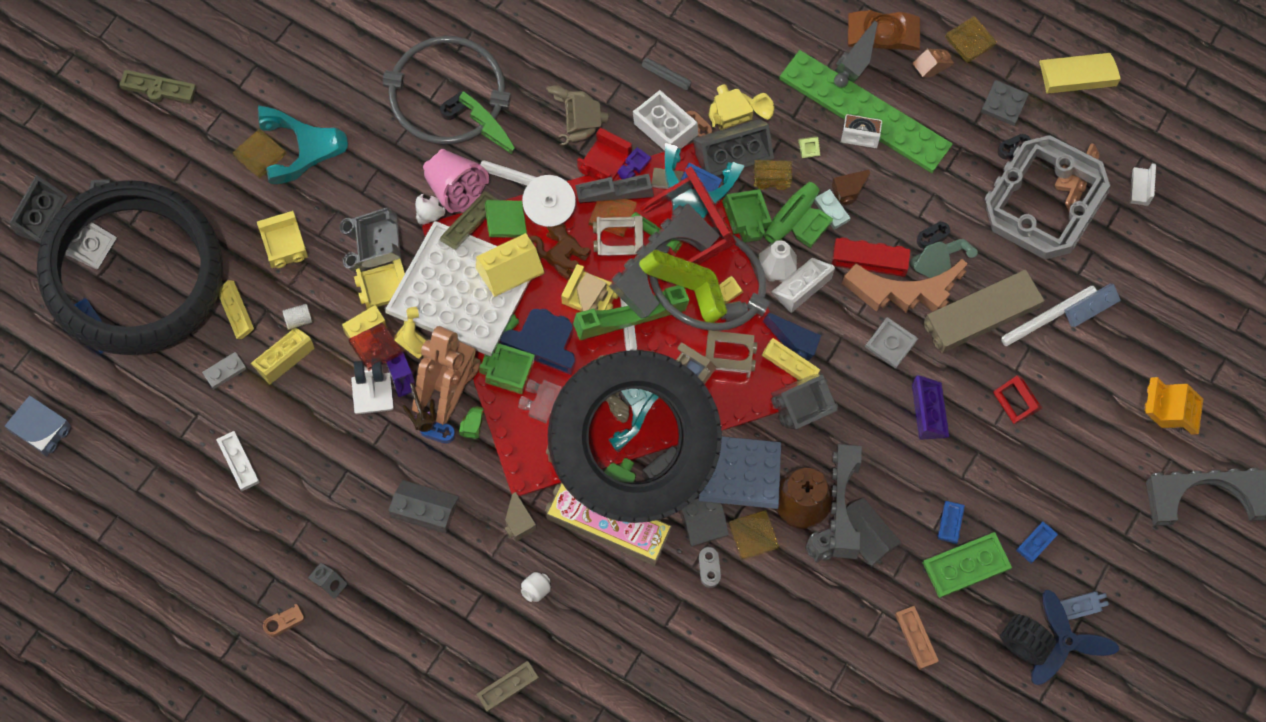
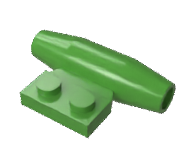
[764,182,833,248]

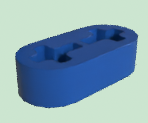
[420,422,455,444]

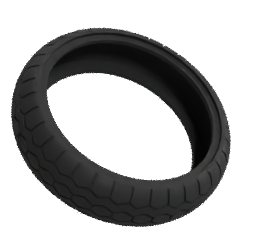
[37,180,223,355]

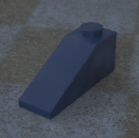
[763,313,821,361]

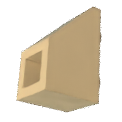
[577,273,608,311]

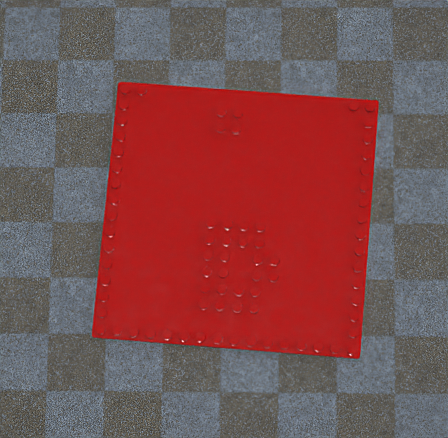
[422,143,797,497]

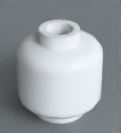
[521,572,551,602]

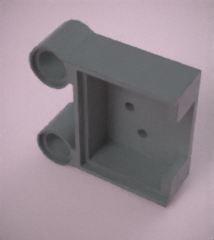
[339,207,401,274]

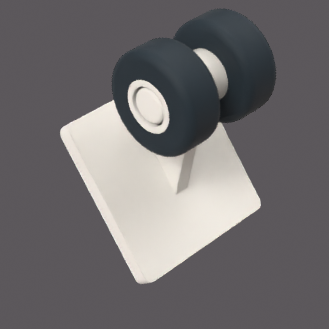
[352,358,394,414]

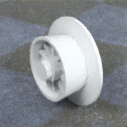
[523,175,575,227]

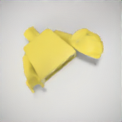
[709,84,774,130]

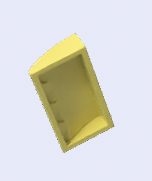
[1040,53,1120,94]

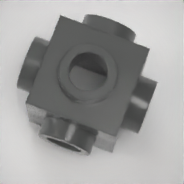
[806,529,833,562]

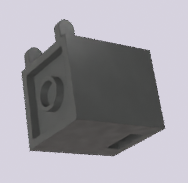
[771,374,838,429]

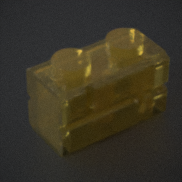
[753,160,792,190]

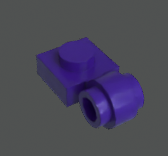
[617,147,651,179]

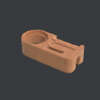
[263,604,305,637]

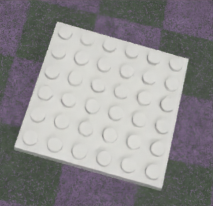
[385,221,530,356]

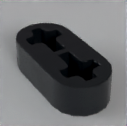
[440,92,471,120]
[997,134,1031,160]
[917,222,950,249]

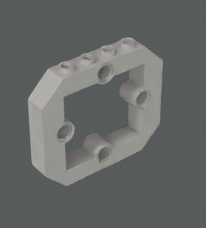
[985,135,1110,259]

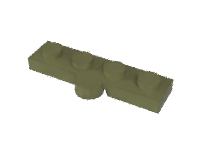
[119,70,197,103]

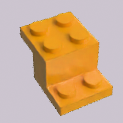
[1145,377,1203,435]

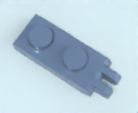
[1060,591,1109,620]

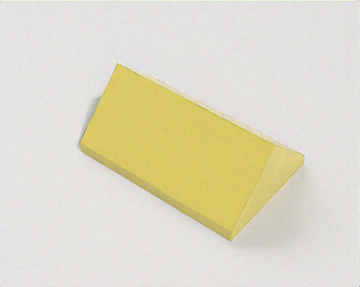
[251,328,315,385]

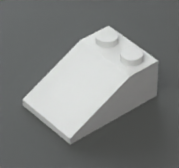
[65,222,117,269]

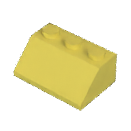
[475,233,544,297]

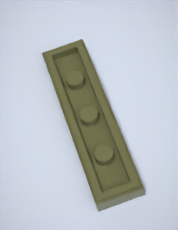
[440,191,498,250]

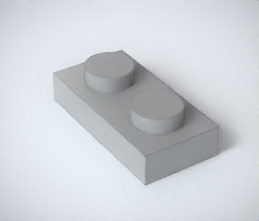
[202,352,246,390]

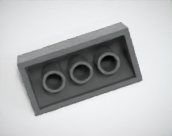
[693,119,774,176]

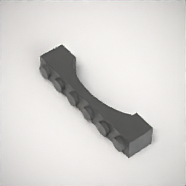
[830,444,862,559]

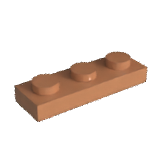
[895,606,939,670]

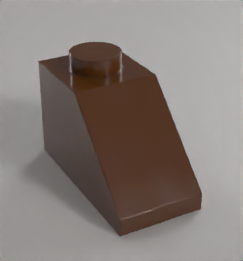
[832,169,870,205]

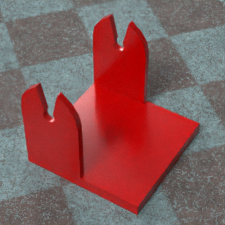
[640,167,737,265]

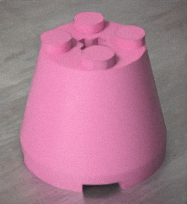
[423,149,489,213]

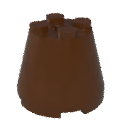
[775,468,833,529]

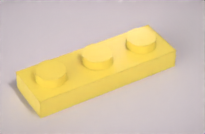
[218,280,254,339]
[762,338,820,380]

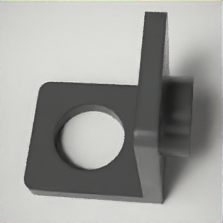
[308,563,347,599]

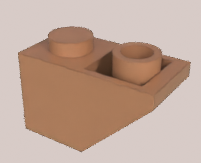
[912,49,954,77]

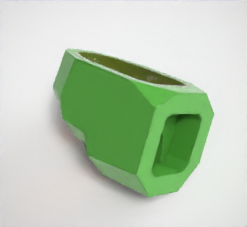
[459,406,484,439]

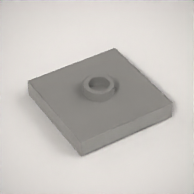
[865,317,918,369]

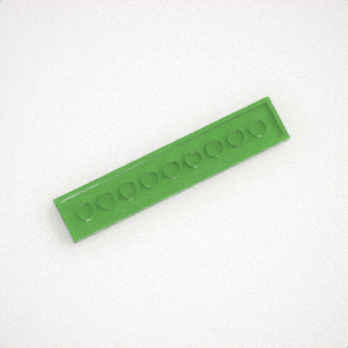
[779,50,952,173]

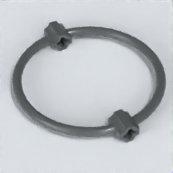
[383,36,511,144]
[649,227,770,331]

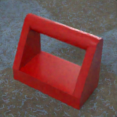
[993,375,1042,424]

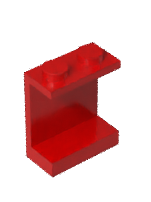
[577,128,632,181]

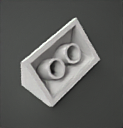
[772,258,835,313]

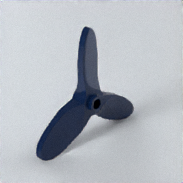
[1031,590,1120,685]

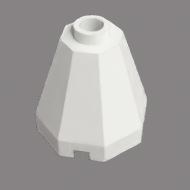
[759,241,797,282]

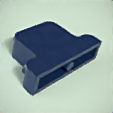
[500,309,575,375]

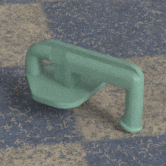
[910,239,978,278]

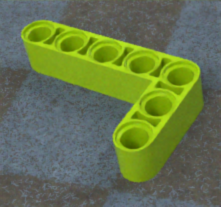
[639,250,727,323]

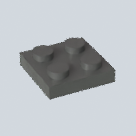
[981,80,1029,126]

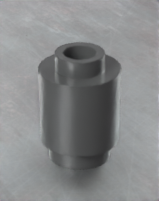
[721,301,748,322]

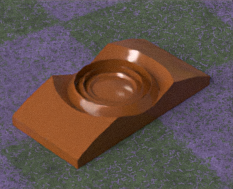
[848,10,920,50]

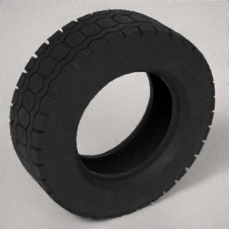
[547,350,722,523]

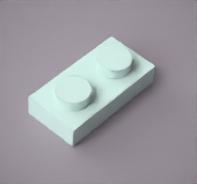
[814,189,850,230]

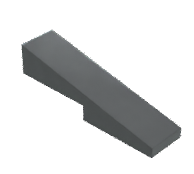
[575,174,654,202]

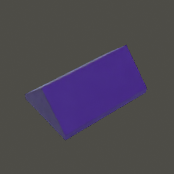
[912,375,949,440]

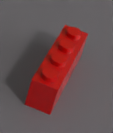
[831,237,910,277]

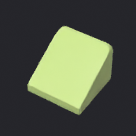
[798,137,820,158]

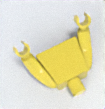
[394,307,429,359]

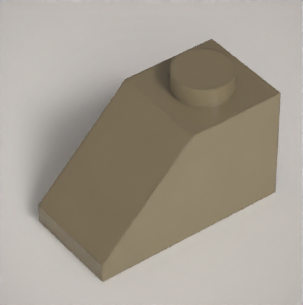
[504,492,536,542]

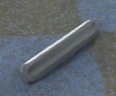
[642,58,691,90]

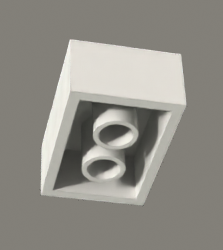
[633,90,698,151]

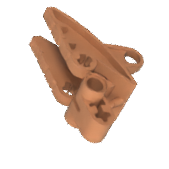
[412,326,481,425]

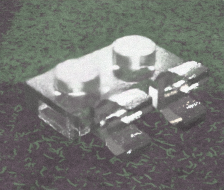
[518,379,562,423]

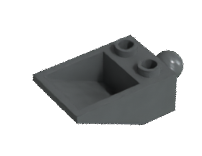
[834,21,877,88]

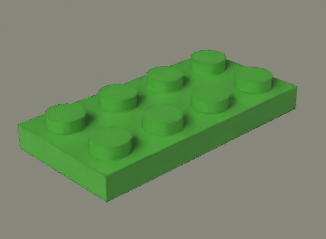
[922,532,1012,599]

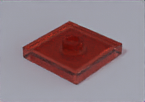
[349,322,402,371]

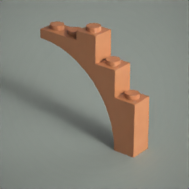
[842,259,968,313]

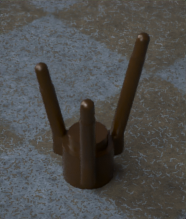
[402,383,436,432]

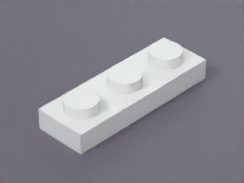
[216,431,259,491]

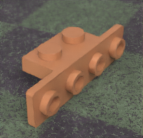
[1055,144,1099,212]

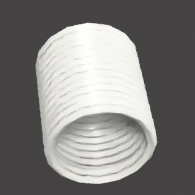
[283,304,312,329]

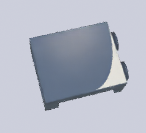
[5,395,71,457]

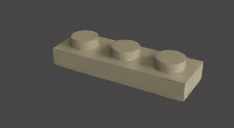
[476,661,539,713]

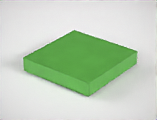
[485,200,527,237]

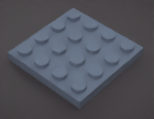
[699,437,781,509]

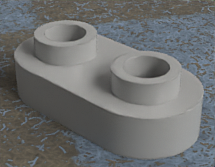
[699,547,721,588]

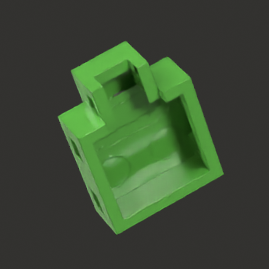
[722,189,772,243]
[479,343,535,394]

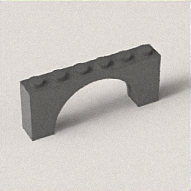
[609,204,720,319]
[1146,468,1266,526]

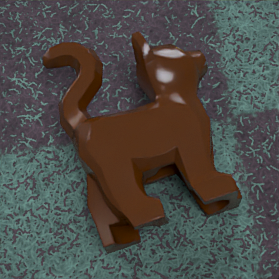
[529,223,591,280]

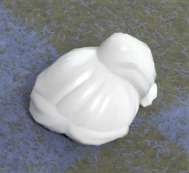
[415,194,445,225]

